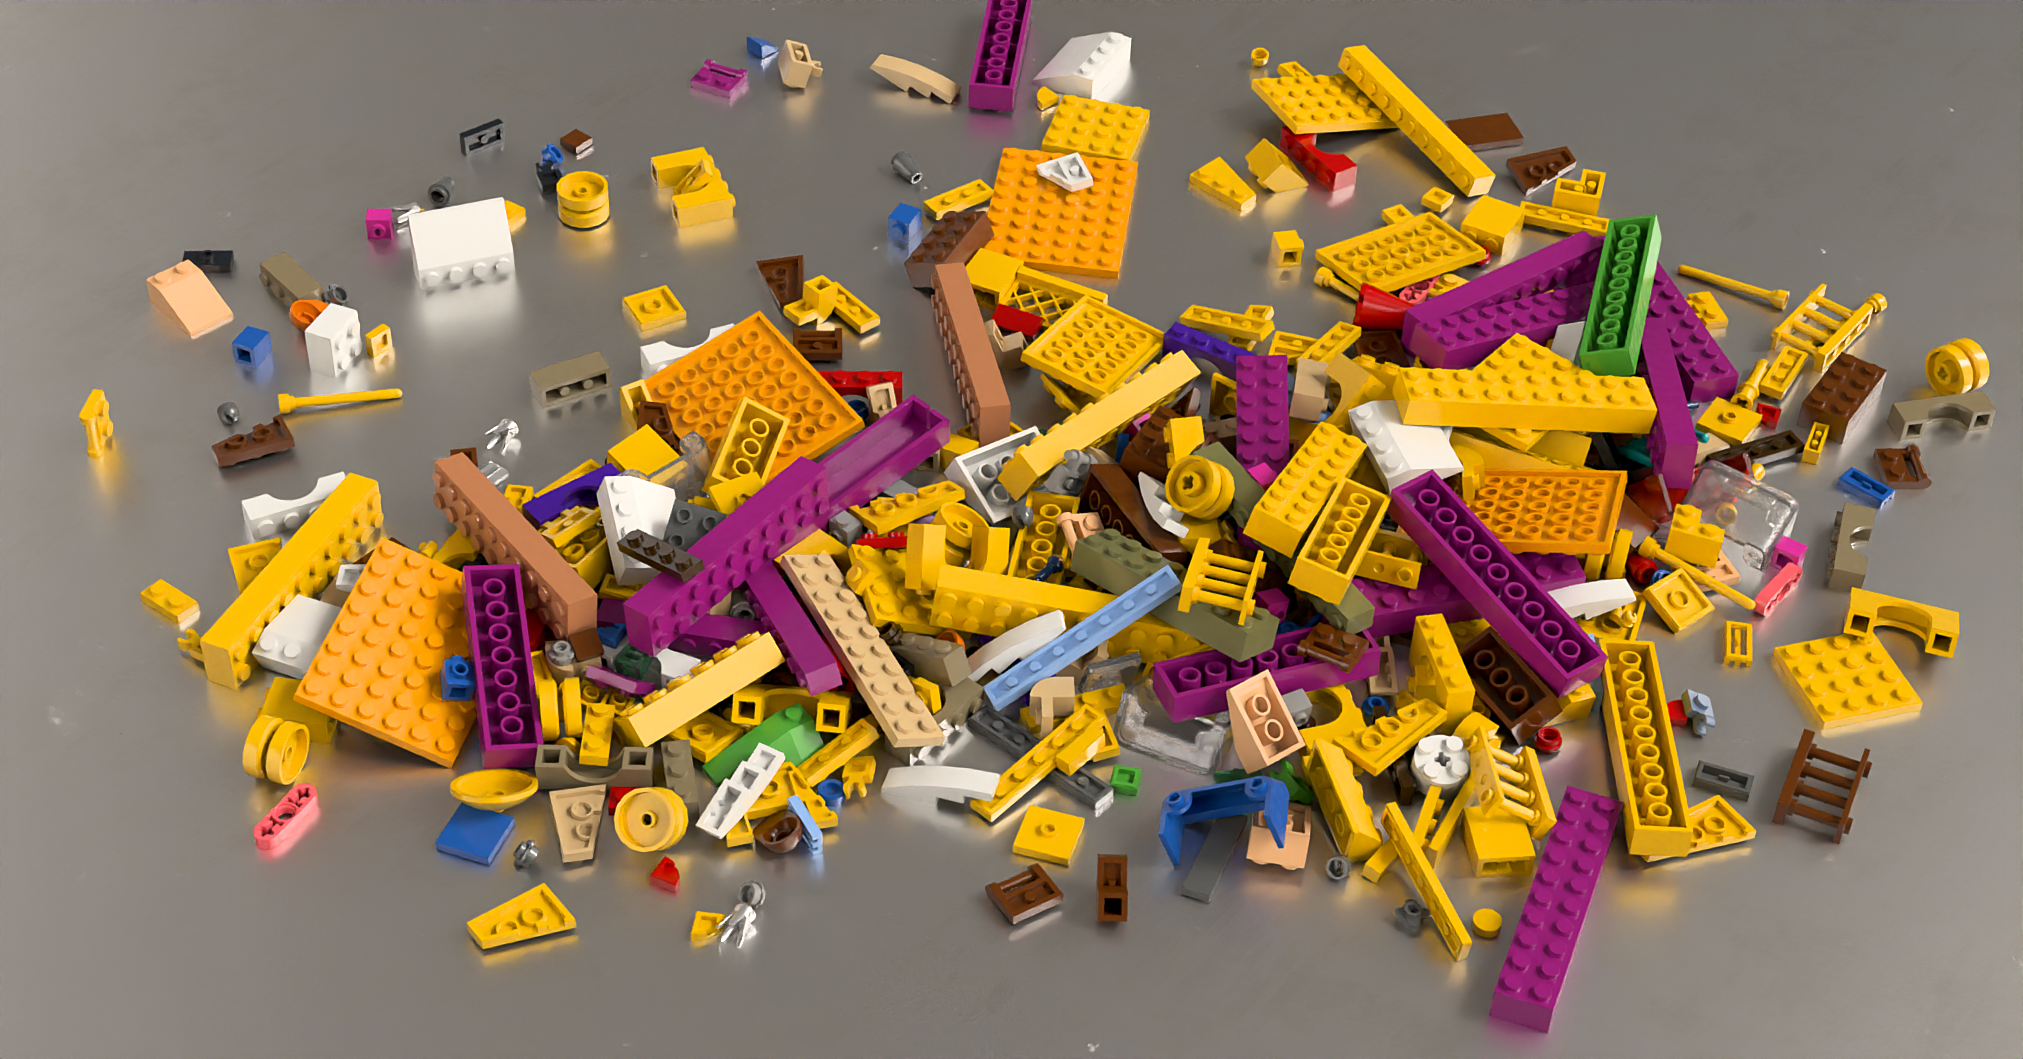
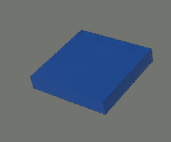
[435,802,515,865]

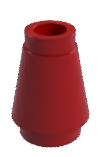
[1625,550,1657,584]

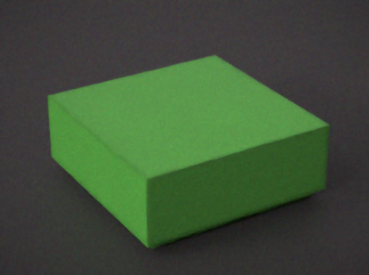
[1109,765,1142,796]

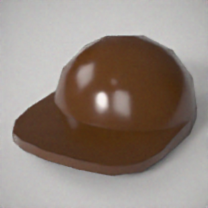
[752,810,803,853]

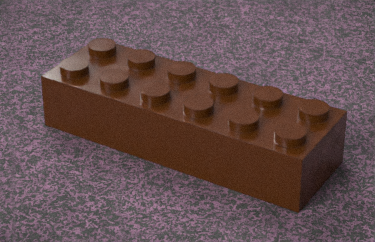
[1080,464,1188,565]

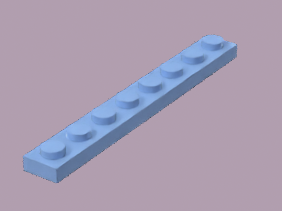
[984,565,1182,711]

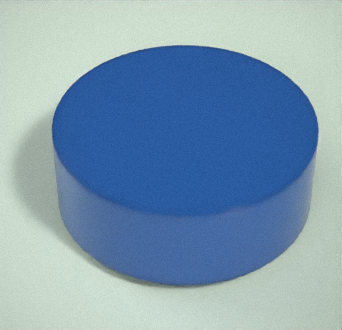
[817,779,845,807]

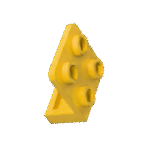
[1039,373,1097,415]

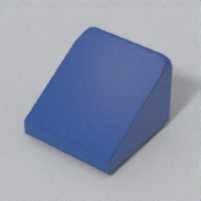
[747,36,778,59]

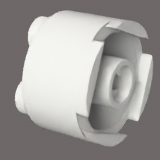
[1409,735,1470,801]

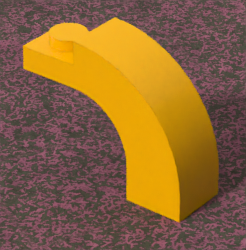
[1447,444,1486,500]

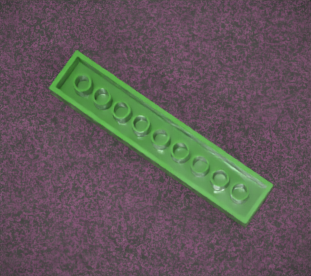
[1579,214,1662,377]

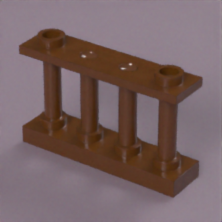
[1772,729,1872,844]

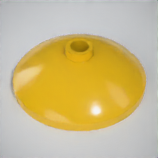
[450,769,538,813]

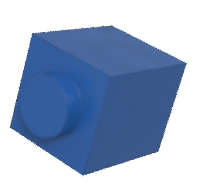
[888,203,921,243]
[232,326,272,368]

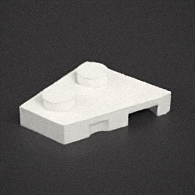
[1036,152,1094,192]

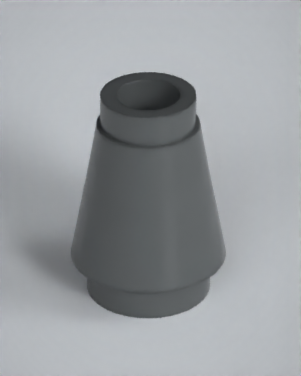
[891,151,922,184]
[428,177,454,206]

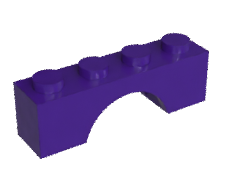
[1162,322,1259,382]
[522,463,624,531]

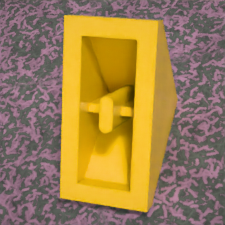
[619,379,652,432]

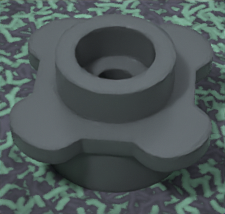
[323,284,349,306]
[513,839,540,868]
[1395,899,1430,929]

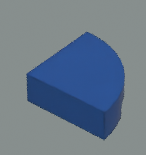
[596,623,627,649]

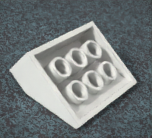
[1033,32,1131,99]
[408,197,515,289]
[1348,400,1464,496]
[944,426,1062,525]
[597,476,676,585]
[252,594,342,680]

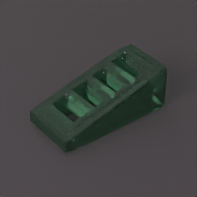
[614,642,655,681]

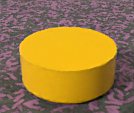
[1471,908,1502,938]

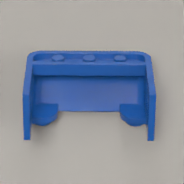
[1158,776,1289,867]

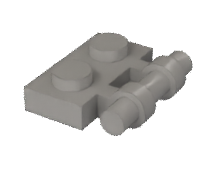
[1044,449,1098,497]

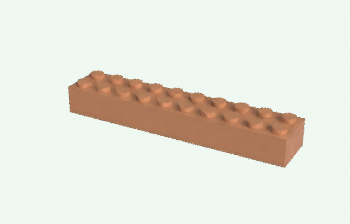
[931,262,1011,448]
[432,452,597,642]

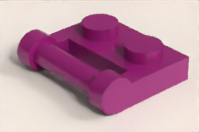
[690,59,748,99]
[585,665,655,698]

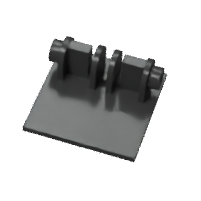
[662,499,727,552]

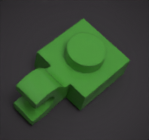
[1269,759,1315,805]

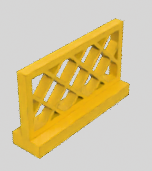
[1000,266,1108,331]

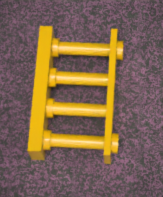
[1770,283,1873,374]
[1355,528,1430,590]
[1178,537,1267,626]
[1464,725,1557,841]

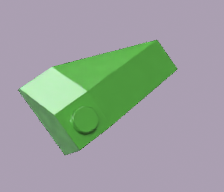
[702,702,824,787]

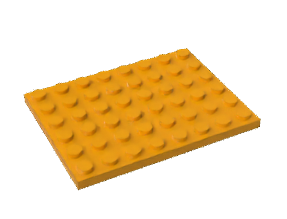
[984,148,1138,279]
[644,311,865,486]
[1396,468,1627,556]
[293,537,528,769]

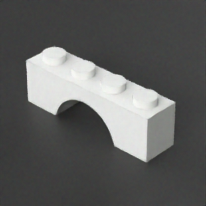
[640,324,734,378]
[241,471,346,540]
[601,628,701,689]

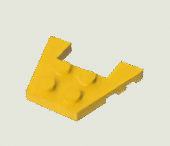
[726,761,838,847]

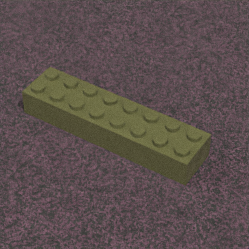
[1070,529,1280,662]

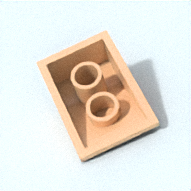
[146,260,233,336]
[1226,669,1305,774]
[1246,802,1311,870]

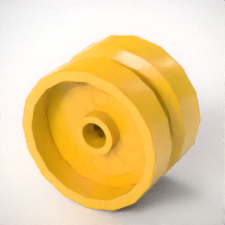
[557,171,610,228]
[1925,337,1989,396]
[1165,455,1235,520]
[929,502,989,568]
[1584,528,1633,581]
[538,677,583,742]
[242,715,310,785]
[614,787,688,852]

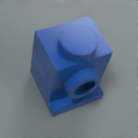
[440,656,476,701]

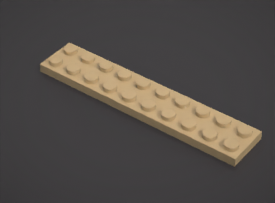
[780,554,945,747]

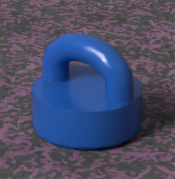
[540,144,563,167]

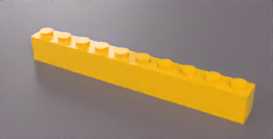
[1338,45,1496,197]

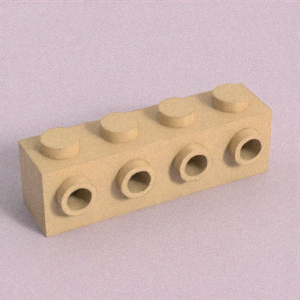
[1289,358,1331,423]

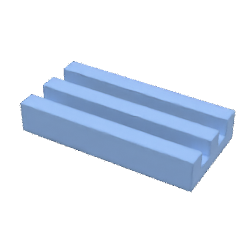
[787,795,823,856]

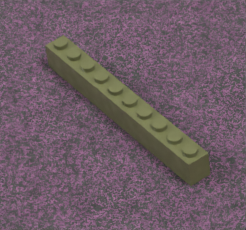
[1192,441,1375,634]

